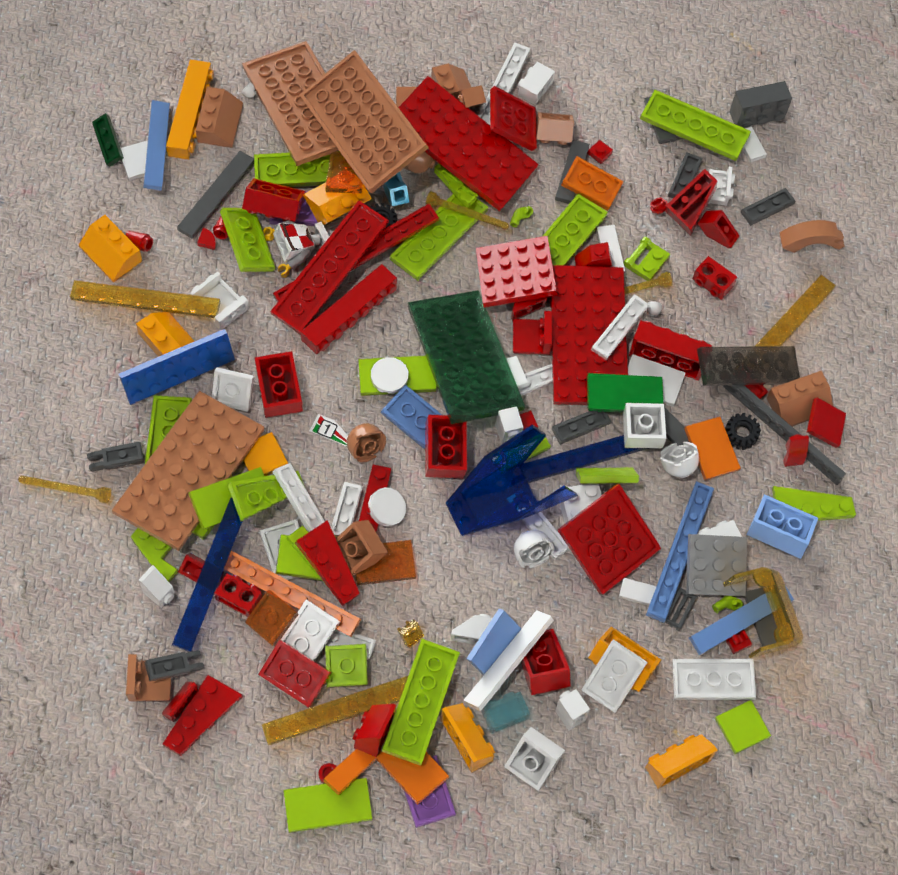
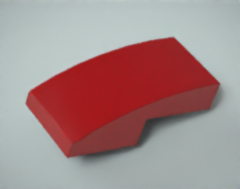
[783,434,809,467]

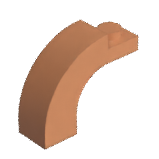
[779,220,845,253]

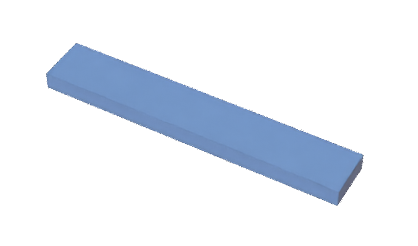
[143,100,170,191]
[689,583,794,655]

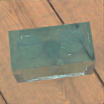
[482,692,530,734]

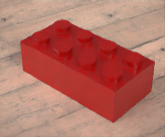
[629,320,712,381]

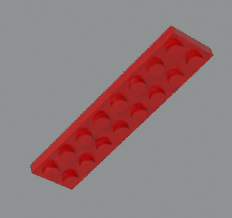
[270,200,389,335]

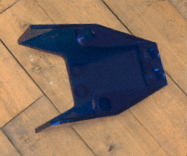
[446,425,578,536]

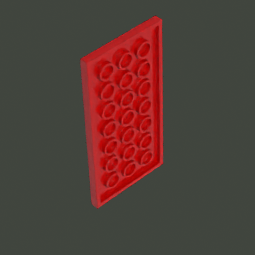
[398,76,539,212]
[550,265,628,405]

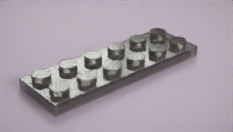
[697,346,800,386]

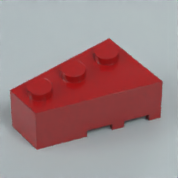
[666,169,718,236]

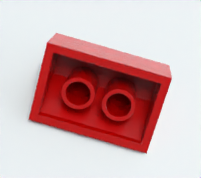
[242,178,306,222]

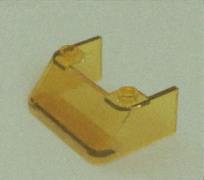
[723,567,803,658]

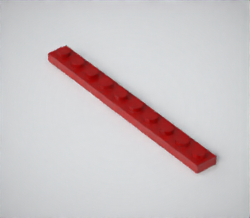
[273,204,439,302]

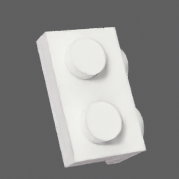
[709,166,735,206]

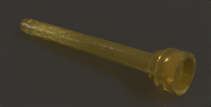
[425,191,509,230]
[624,272,672,294]
[18,475,111,503]

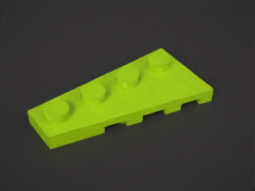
[228,471,304,521]
[772,486,856,521]

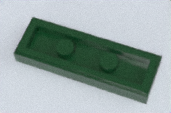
[92,113,124,167]

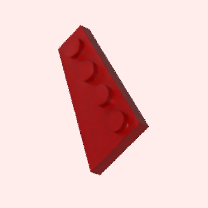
[295,520,360,606]
[163,675,243,756]

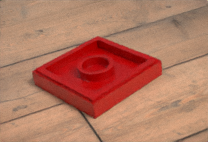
[807,397,846,448]

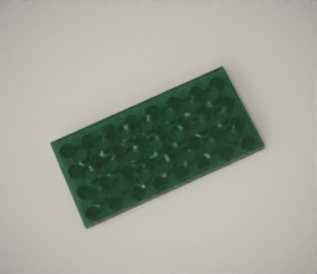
[408,290,525,424]

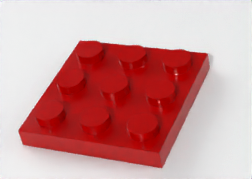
[490,86,537,151]

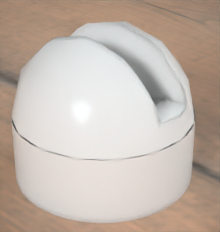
[241,82,256,98]
[647,302,662,317]

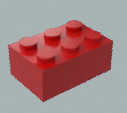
[254,351,303,418]
[425,414,467,479]

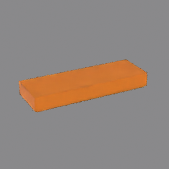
[324,749,382,795]

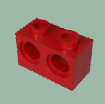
[692,256,737,300]
[214,573,262,618]

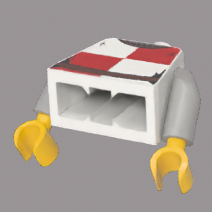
[263,220,320,278]

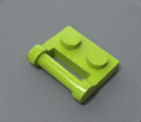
[623,237,670,282]

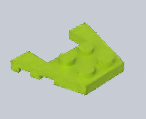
[434,164,478,208]
[131,522,214,583]

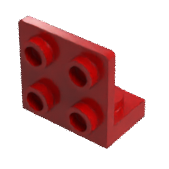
[513,311,552,355]

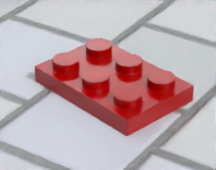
[258,640,332,708]

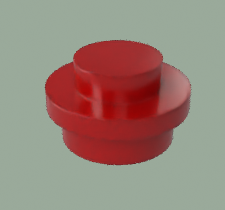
[650,197,668,214]

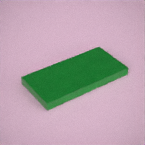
[587,373,663,412]

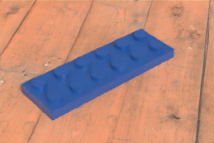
[119,329,235,405]

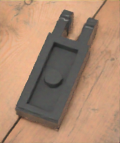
[87,442,144,472]
[144,650,204,682]

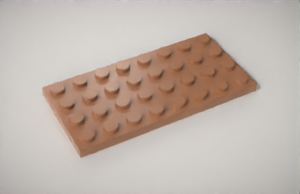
[242,41,339,166]
[300,50,429,194]
[112,391,264,551]

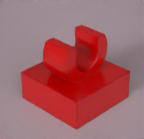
[726,630,752,655]

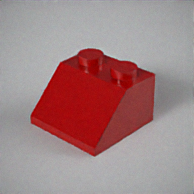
[352,704,397,757]

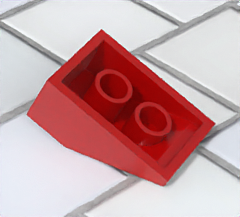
[521,629,571,695]

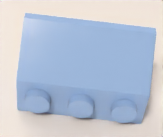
[746,494,818,559]

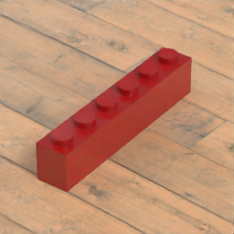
[301,264,397,355]

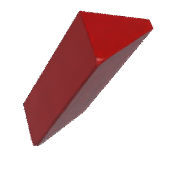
[178,553,224,591]
[162,681,198,722]

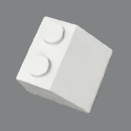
[504,727,565,790]

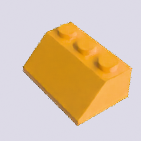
[303,171,372,225]
[79,215,142,282]
[136,312,194,357]
[588,626,661,692]
[441,703,495,773]
[645,734,718,788]

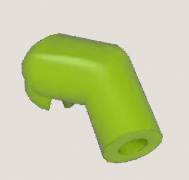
[510,206,533,228]
[712,596,743,613]

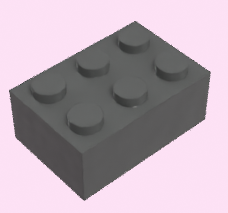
[729,81,792,128]

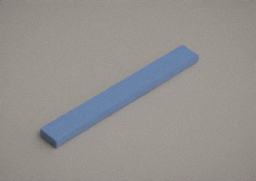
[646,481,714,623]

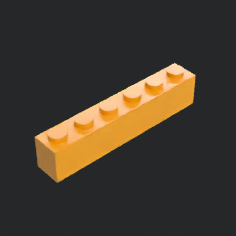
[166,59,214,160]

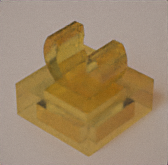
[397,619,424,648]

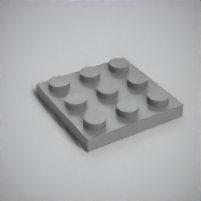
[686,534,747,596]

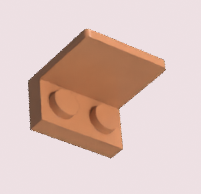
[126,654,171,701]

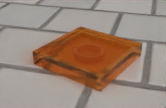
[245,590,299,646]

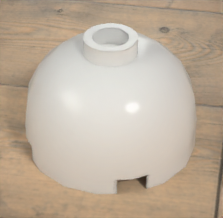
[660,442,699,478]
[514,530,554,568]

